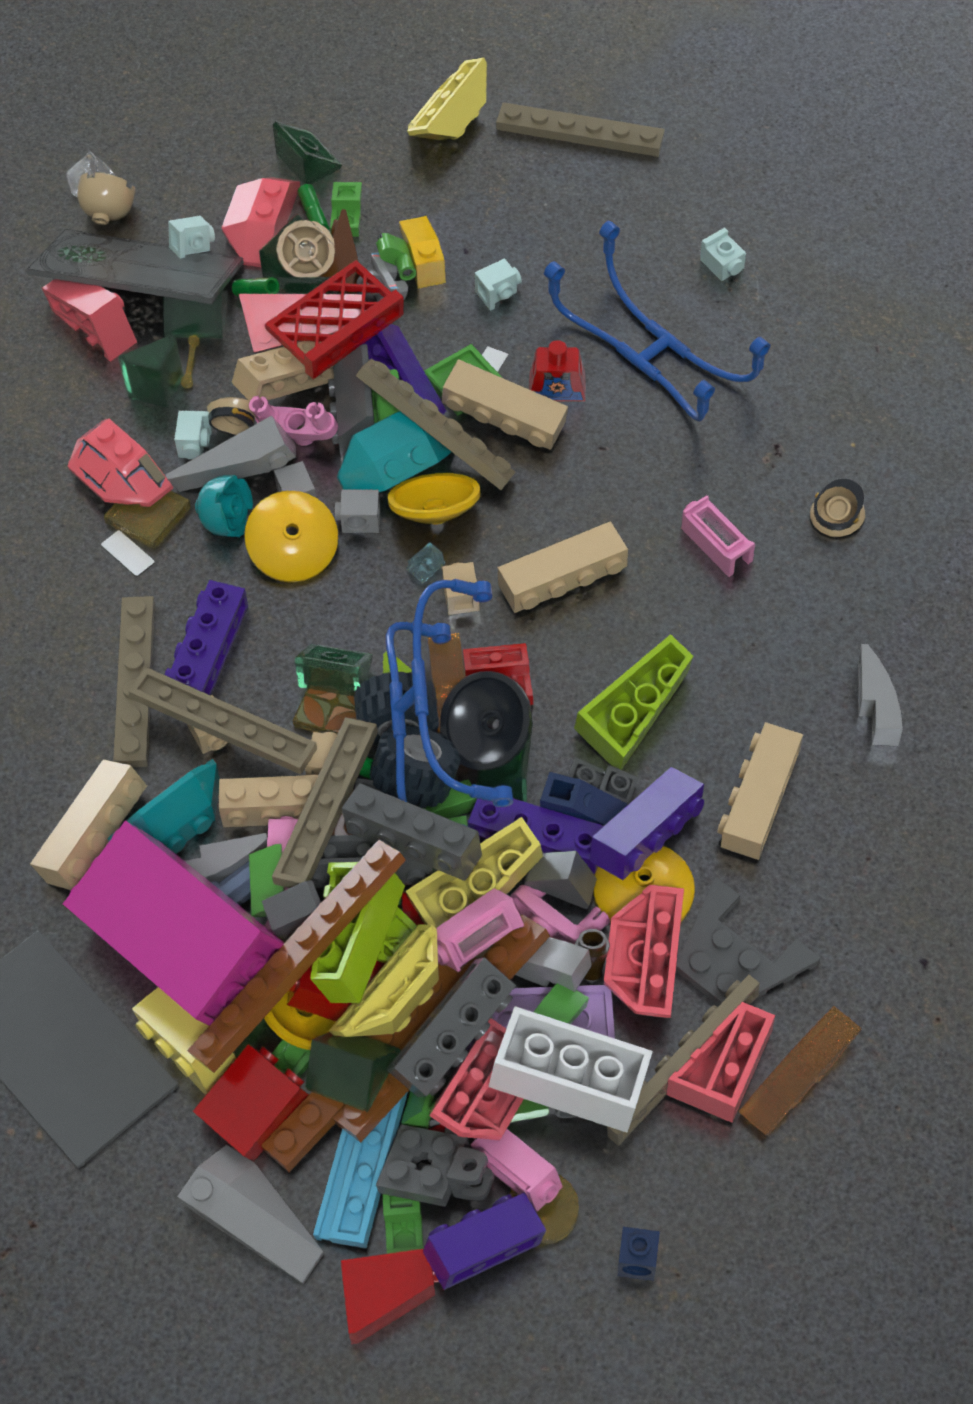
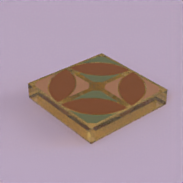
[293,668,362,734]

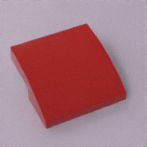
[463,643,533,705]

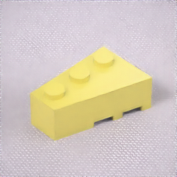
[132,987,236,1095]

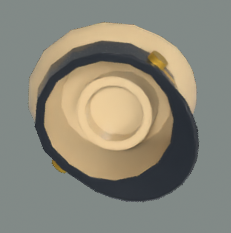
[207,397,256,436]
[810,478,865,537]

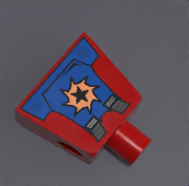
[529,340,586,401]

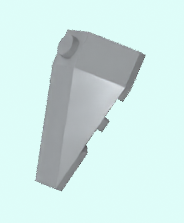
[166,416,296,492]
[177,1145,324,1284]

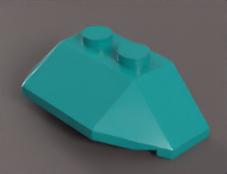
[337,411,452,493]
[107,759,220,854]

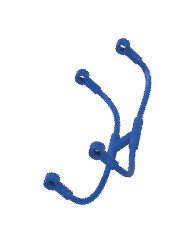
[544,221,771,421]
[386,579,513,827]

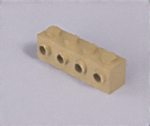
[232,341,349,402]
[442,359,568,450]
[498,521,628,613]
[717,722,803,860]
[30,760,147,890]
[219,775,354,827]

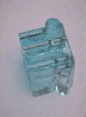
[406,542,446,583]

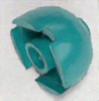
[195,475,253,537]

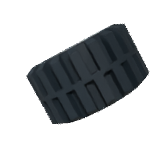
[354,672,439,746]
[370,725,460,808]

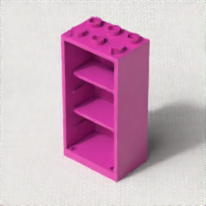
[63,820,284,1026]

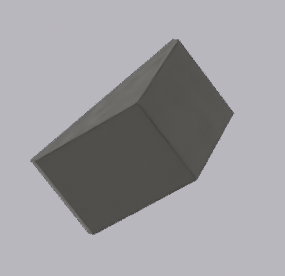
[524,851,597,909]
[262,880,321,943]

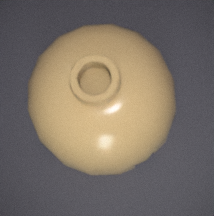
[77,172,136,225]
[276,220,335,280]

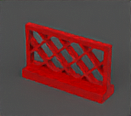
[265,260,404,379]

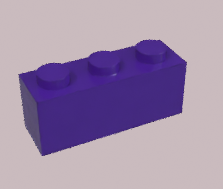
[423,1192,546,1290]

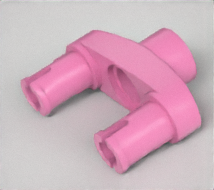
[249,396,338,446]
[511,884,610,944]

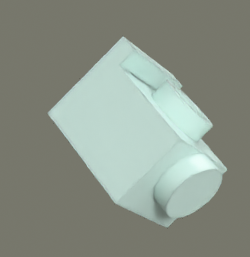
[168,216,215,259]
[700,228,746,281]
[475,258,522,311]
[174,411,212,460]

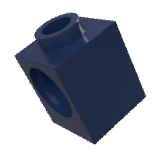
[617,1226,660,1281]

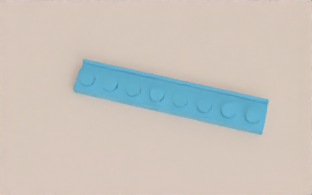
[313,1092,408,1248]

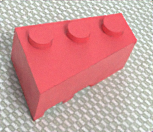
[42,279,137,362]
[666,1002,775,1123]

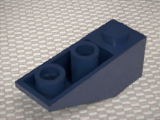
[540,772,628,826]

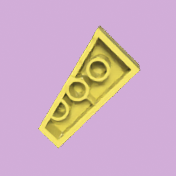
[406,817,543,928]

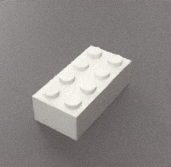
[489,1006,653,1133]

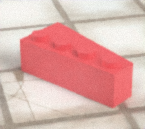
[239,294,366,353]

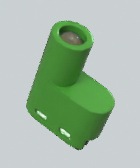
[375,233,416,281]

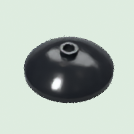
[440,671,532,771]

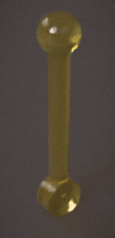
[181,335,200,388]

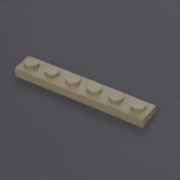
[496,102,665,157]
[356,358,515,490]
[113,596,155,767]
[128,667,317,775]
[272,717,378,888]
[607,974,760,1146]

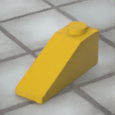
[399,216,446,288]

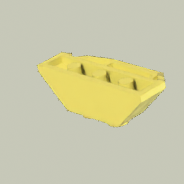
[407,58,487,140]
[329,925,439,1037]

